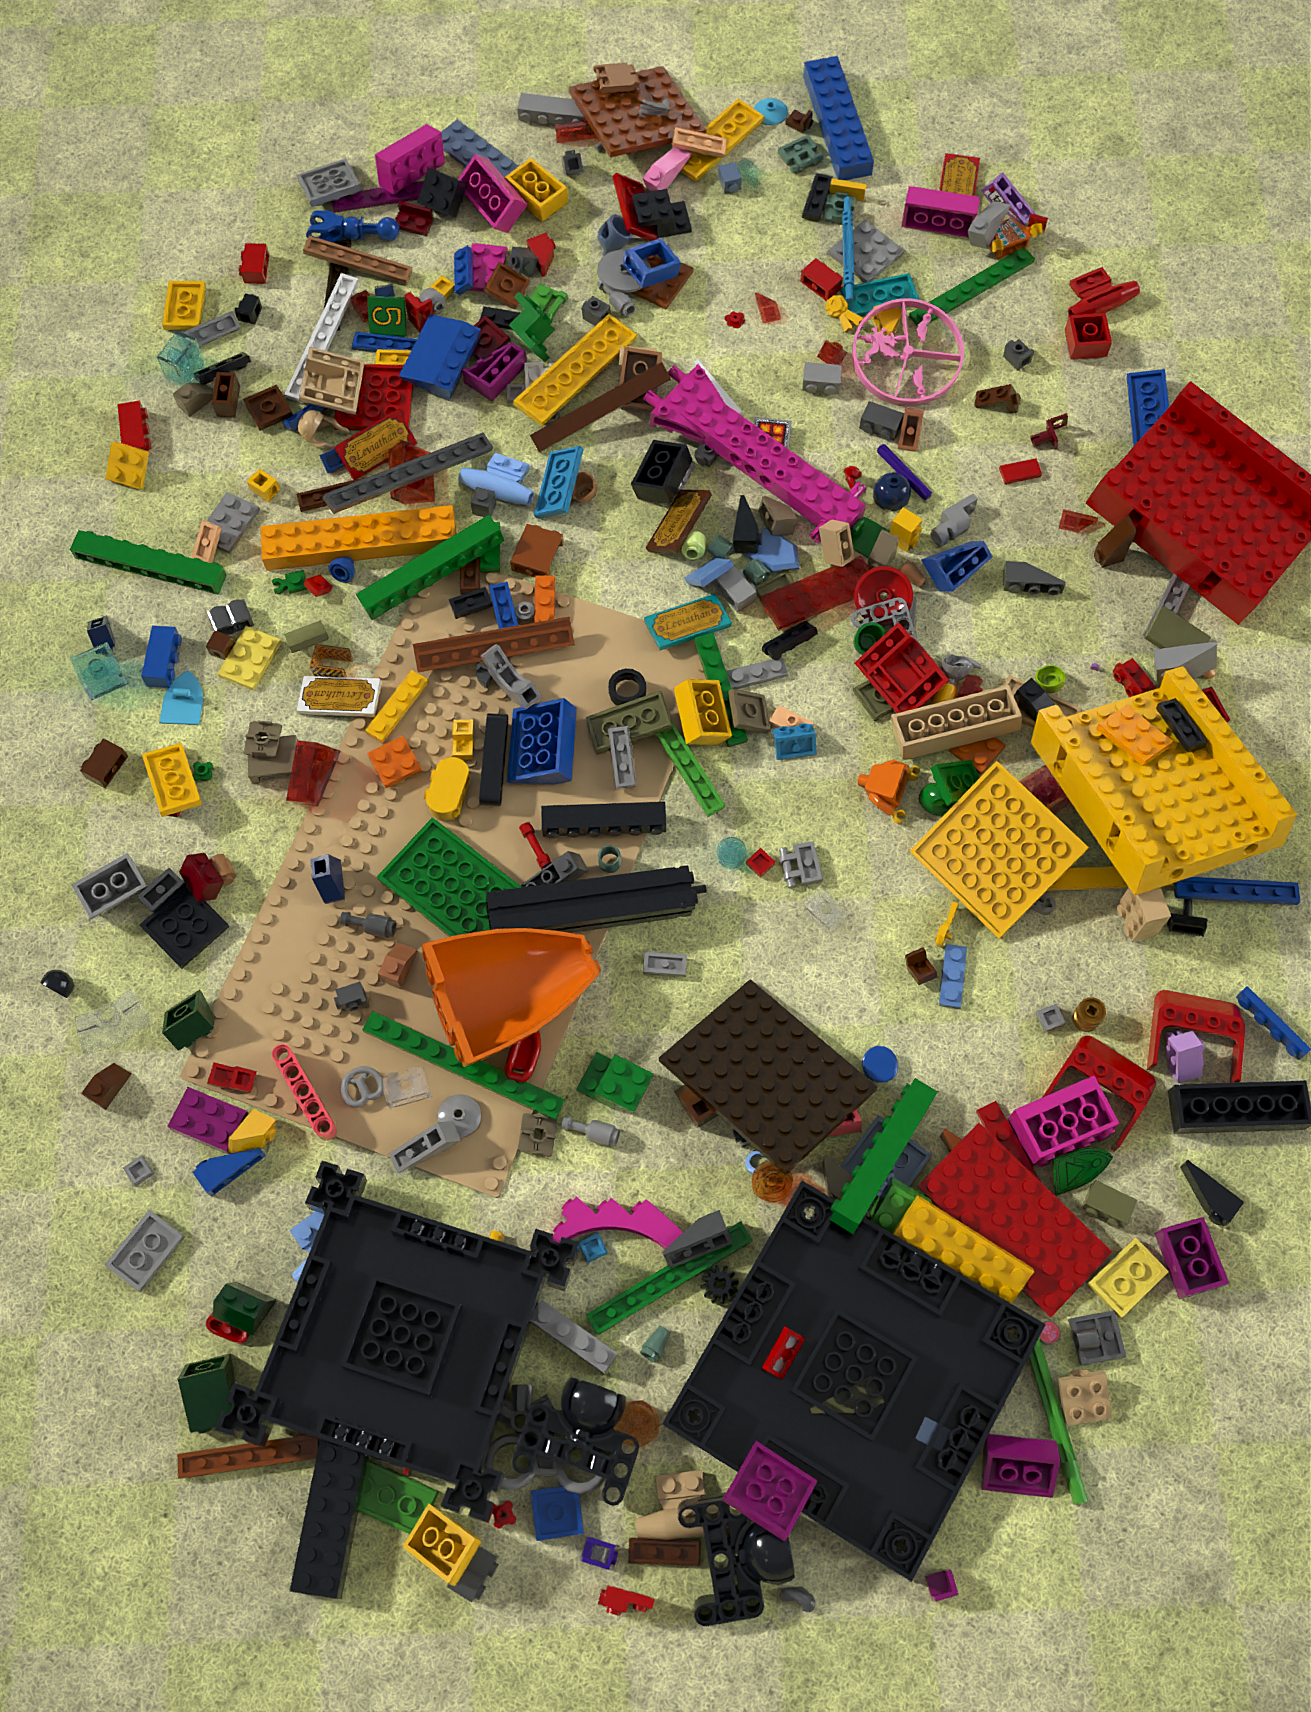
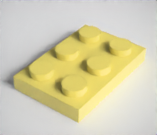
[217,626,282,691]
[1087,1237,1169,1318]

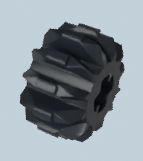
[700,1265,739,1305]

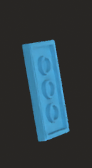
[534,446,584,519]

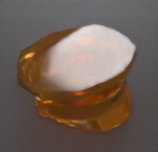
[752,1160,793,1203]
[615,1400,660,1447]

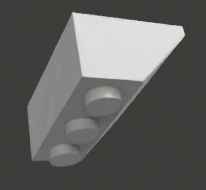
[72,853,148,920]

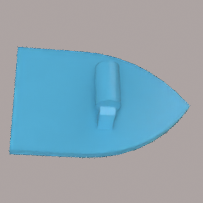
[159,670,203,725]

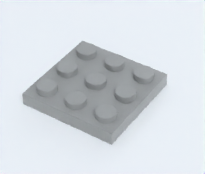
[297,159,362,207]
[828,220,904,283]

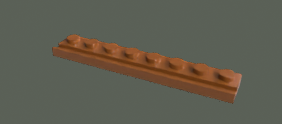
[413,616,575,673]

